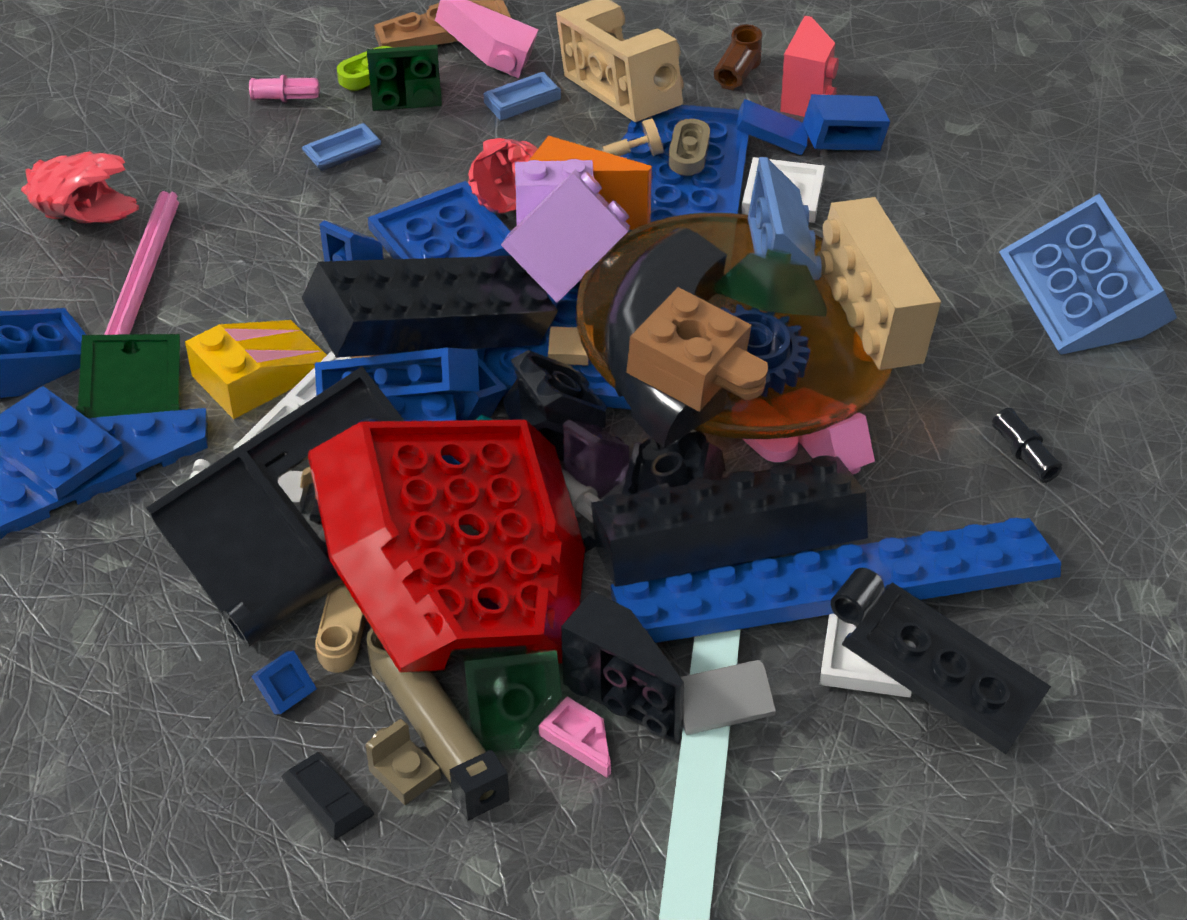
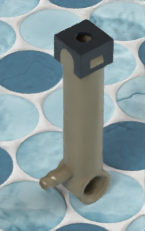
[366,628,510,821]

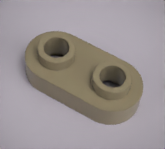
[669,119,710,176]

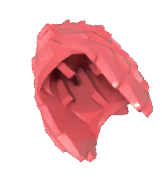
[468,138,538,214]
[21,151,139,224]

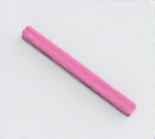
[104,191,179,335]

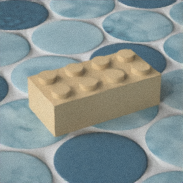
[816,197,941,370]

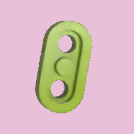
[337,46,393,91]

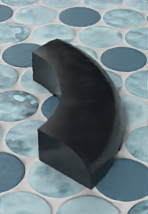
[604,228,728,448]

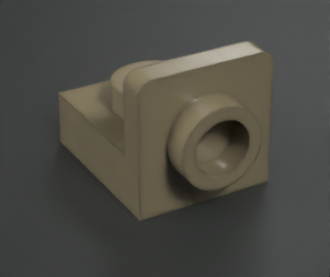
[366,719,441,805]

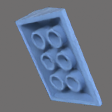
[999,193,1177,355]

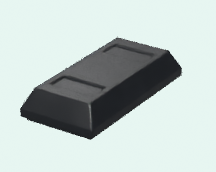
[282,752,374,840]

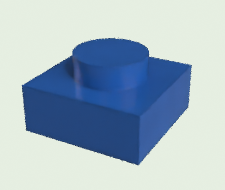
[251,650,317,715]

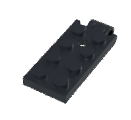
[831,568,1051,754]

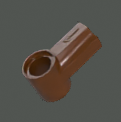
[714,24,762,91]

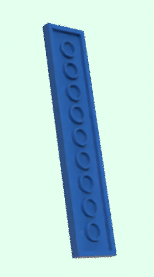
[611,518,1061,643]

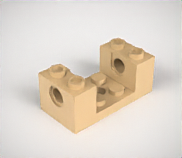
[556,0,684,122]

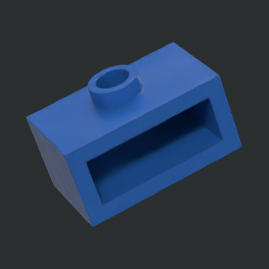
[803,94,890,151]

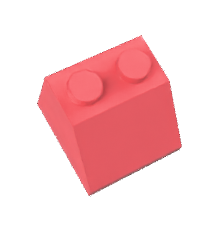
[780,16,839,117]

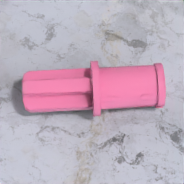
[249,75,320,102]

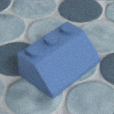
[748,157,822,296]

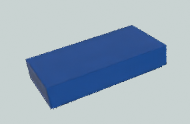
[737,99,808,155]

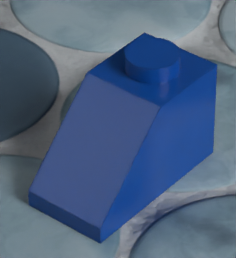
[319,220,384,261]

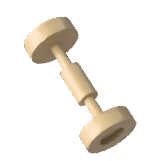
[578,118,664,156]

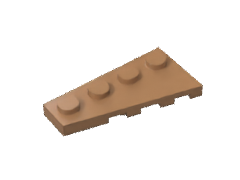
[374,0,511,48]

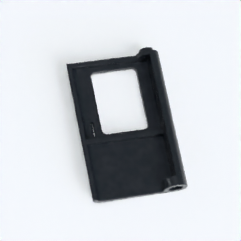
[146,366,404,648]

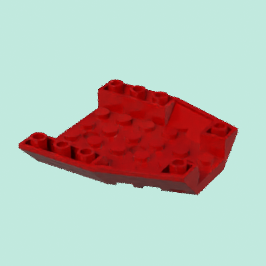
[308,420,585,673]

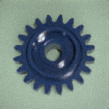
[721,304,810,397]

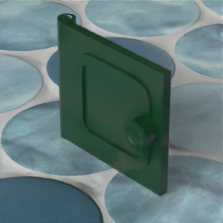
[76,334,181,418]

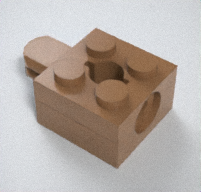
[626,287,768,412]

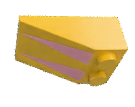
[185,320,327,419]

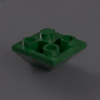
[367,45,442,111]

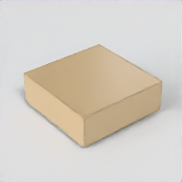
[548,326,590,365]

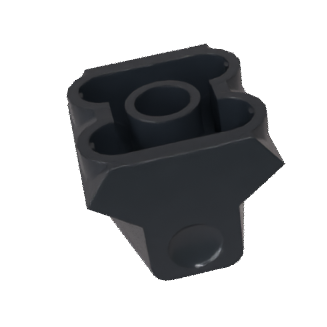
[503,350,607,465]

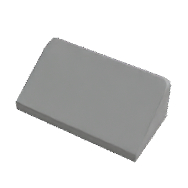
[681,660,776,735]

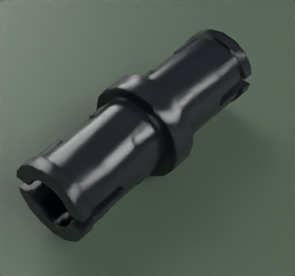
[992,408,1062,483]

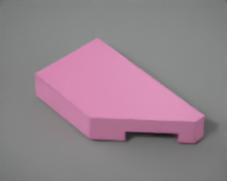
[538,696,611,778]

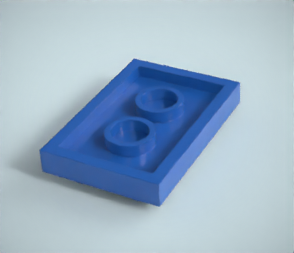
[0,386,124,500]

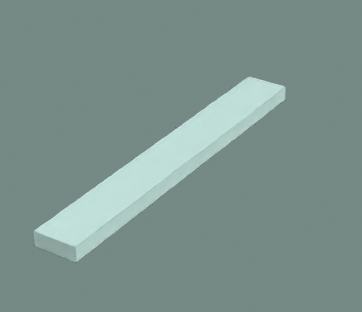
[659,629,741,920]

